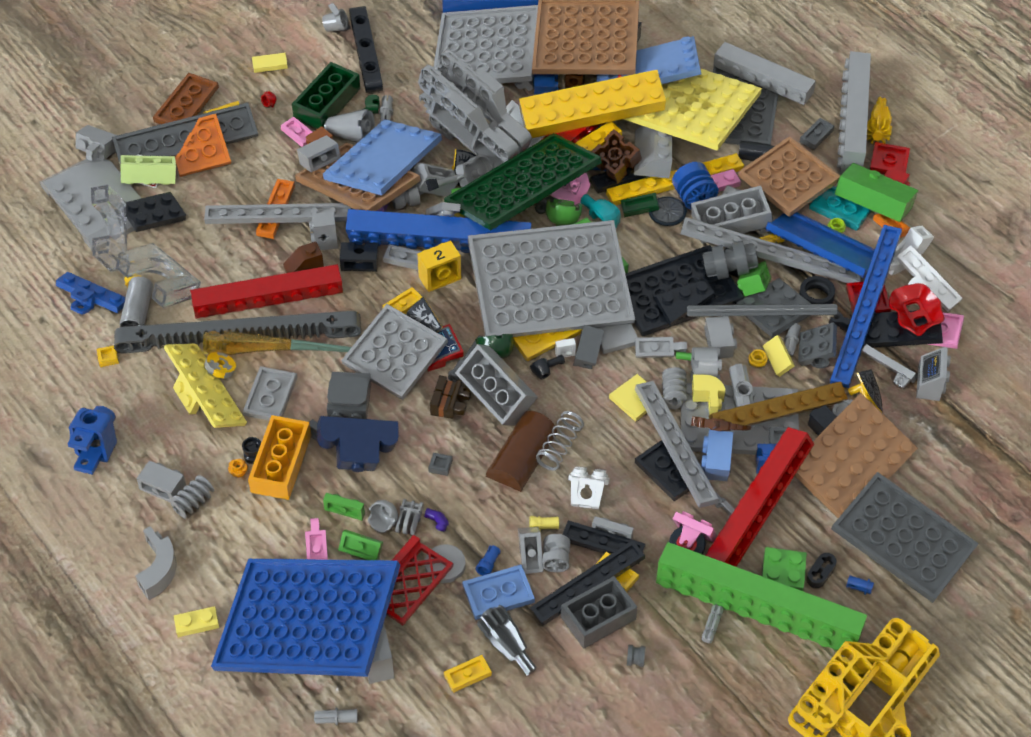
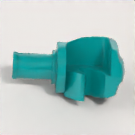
[580,194,621,228]

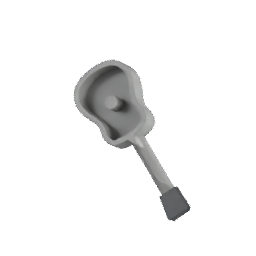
[425,154,494,192]

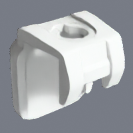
[568,467,610,510]

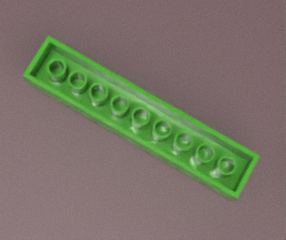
[656,542,867,650]

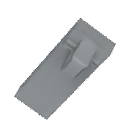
[862,344,917,389]

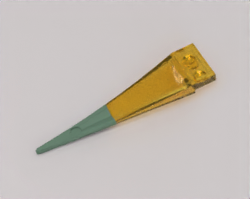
[203,330,352,355]

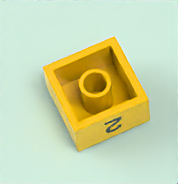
[417,240,461,292]

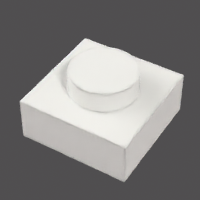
[555,338,576,358]

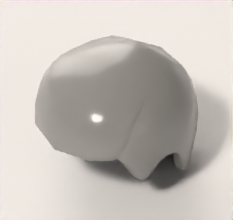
[368,500,398,533]

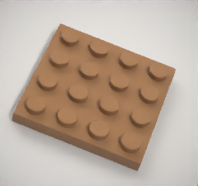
[738,136,840,217]

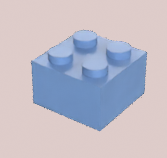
[701,430,733,481]

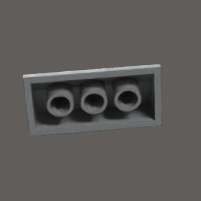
[634,126,672,178]

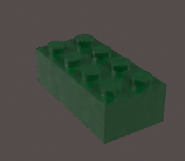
[292,62,360,129]

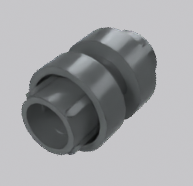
[703,241,758,280]

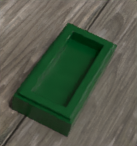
[620,193,659,218]

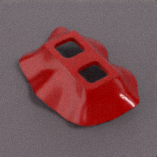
[889,283,945,336]

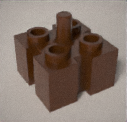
[591,129,642,184]

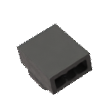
[327,372,371,419]

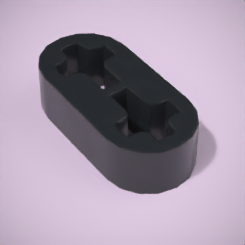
[807,553,837,588]

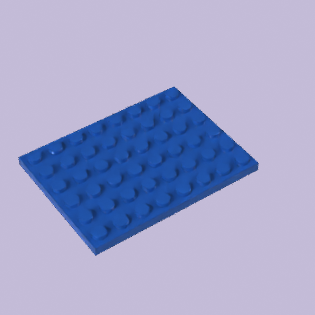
[211,559,401,677]

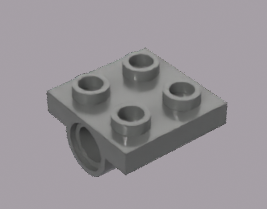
[798,322,837,368]

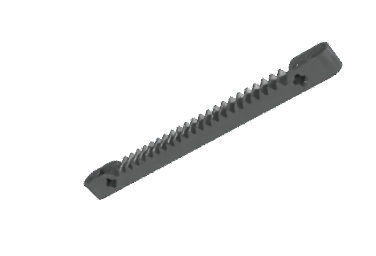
[114,311,361,353]

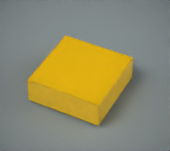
[96,345,119,367]

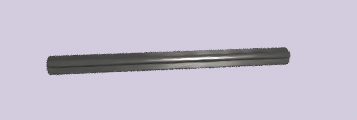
[687,304,838,317]

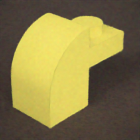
[692,375,725,415]

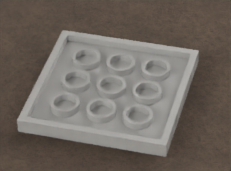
[341,304,448,400]

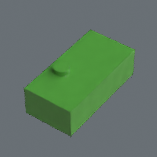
[835,163,918,222]

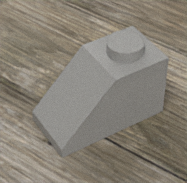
[518,527,543,574]

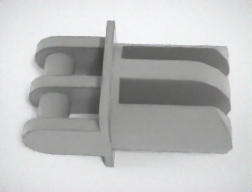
[395,499,424,536]

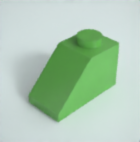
[737,261,771,297]

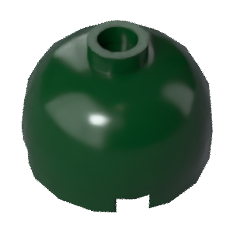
[475,334,514,359]

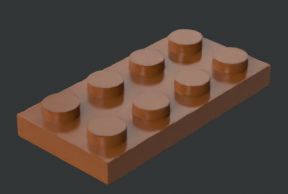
[153,72,219,124]

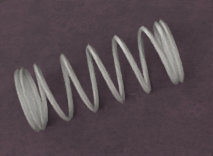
[536,411,584,471]

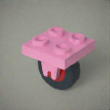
[669,511,717,554]

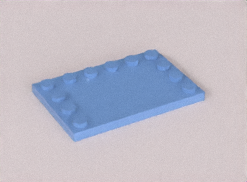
[596,36,701,84]
[323,119,442,195]

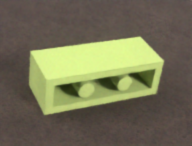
[120,155,176,185]

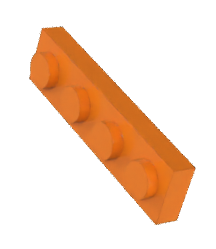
[256,179,295,239]

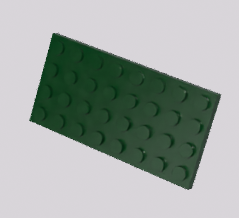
[444,133,602,231]

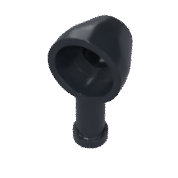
[530,355,565,380]

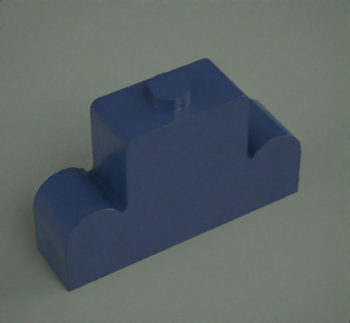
[317,416,399,472]

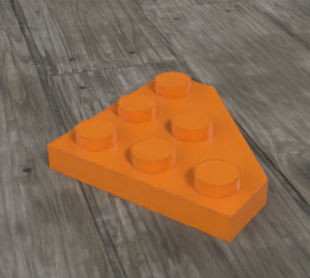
[175,114,231,177]

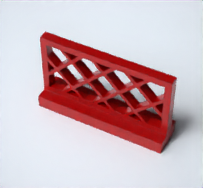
[386,535,453,626]

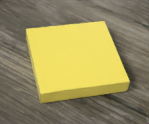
[609,374,647,422]

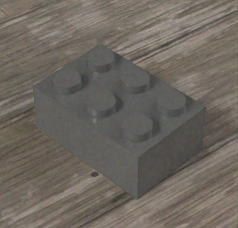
[561,576,638,649]

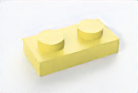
[174,606,219,637]

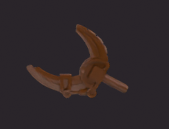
[691,416,752,431]

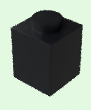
[808,405,837,435]

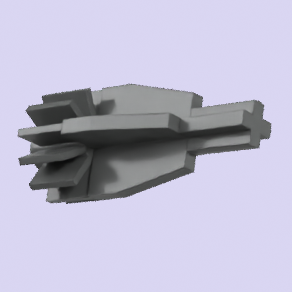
[477,605,537,675]

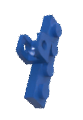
[56,272,126,315]

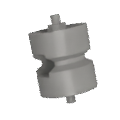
[391,184,423,210]
[542,534,570,573]

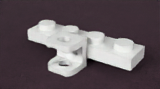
[896,245,962,312]

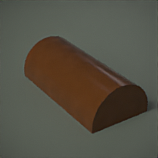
[486,411,557,492]

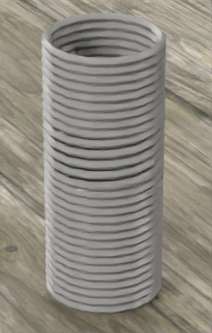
[119,276,153,327]

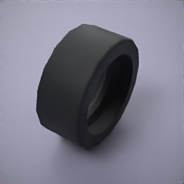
[799,276,836,304]

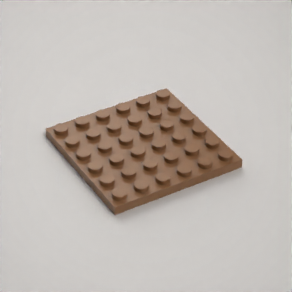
[532,0,639,75]

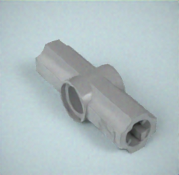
[729,364,754,407]

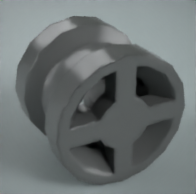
[627,644,645,667]

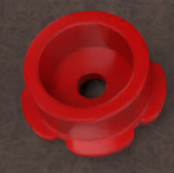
[261,91,277,108]

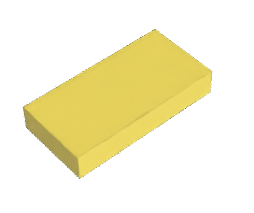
[252,53,288,73]
[763,335,795,377]

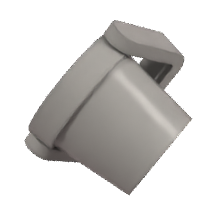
[322,2,350,32]

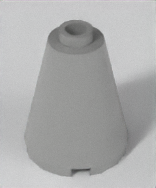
[324,109,375,142]

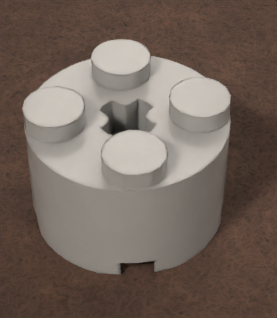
[691,347,722,383]

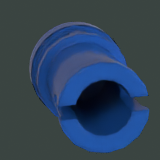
[475,545,501,576]

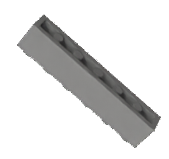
[713,42,816,105]

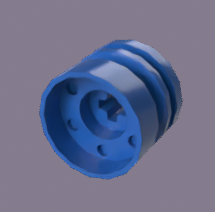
[672,162,719,210]

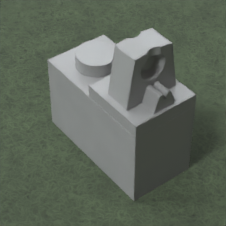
[76,125,117,161]

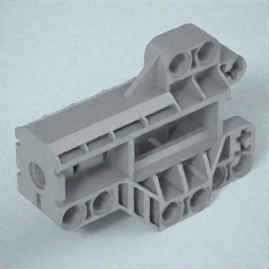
[418,50,532,168]

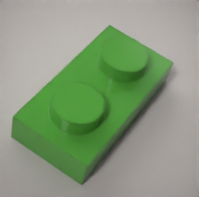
[323,493,365,521]
[338,530,383,560]

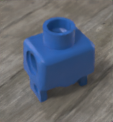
[68,406,117,475]

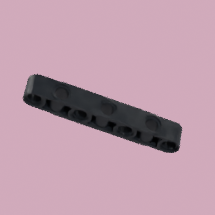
[349,6,383,93]

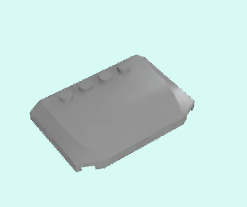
[40,158,141,252]

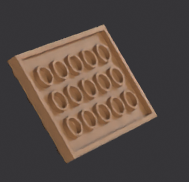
[295,142,421,211]
[795,393,918,518]

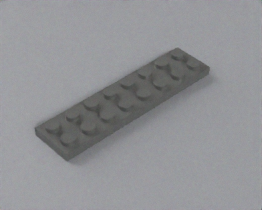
[112,102,258,164]

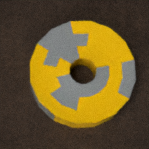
[204,352,236,379]

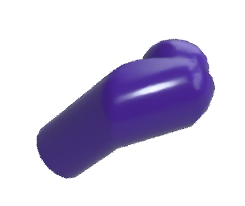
[424,508,449,532]

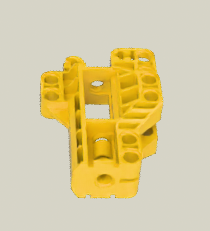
[788,618,940,737]

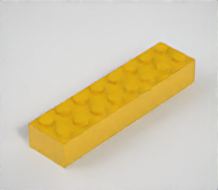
[519,70,666,138]

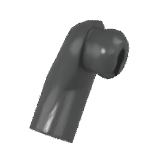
[535,196,556,214]

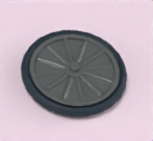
[649,196,687,226]

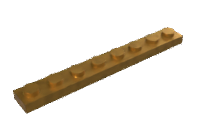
[708,381,848,431]

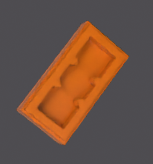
[873,213,910,238]

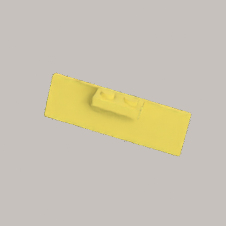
[164,344,247,428]

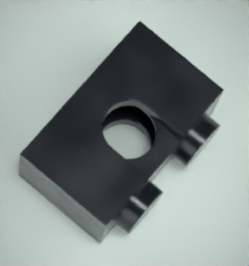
[340,242,379,272]

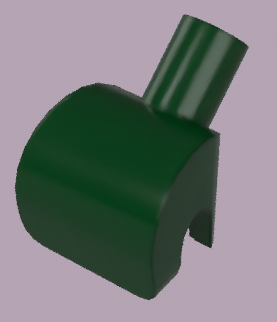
[364,95,380,114]

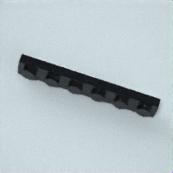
[530,540,645,626]

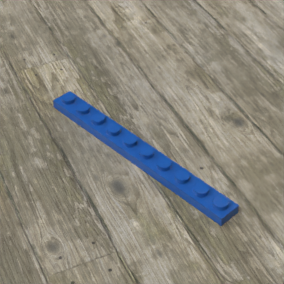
[830,225,902,388]

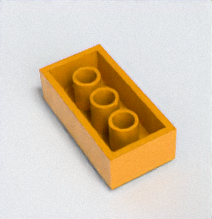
[248,415,311,500]

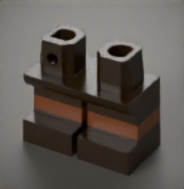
[430,375,471,419]

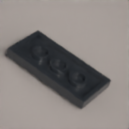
[865,310,943,348]

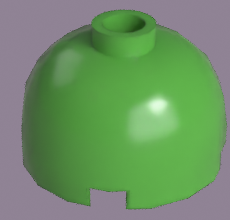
[546,199,583,226]

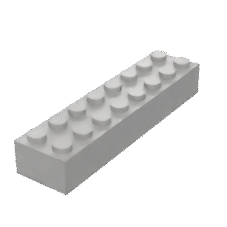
[837,51,871,175]

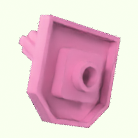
[550,173,590,205]

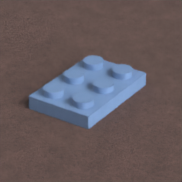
[462,565,535,620]

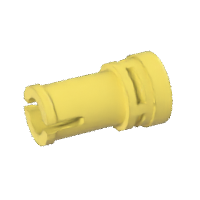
[529,516,559,531]

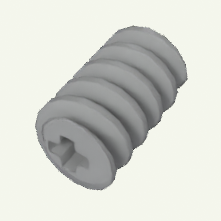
[662,367,687,410]
[170,475,215,519]

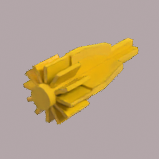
[867,97,892,144]

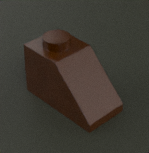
[283,241,324,273]

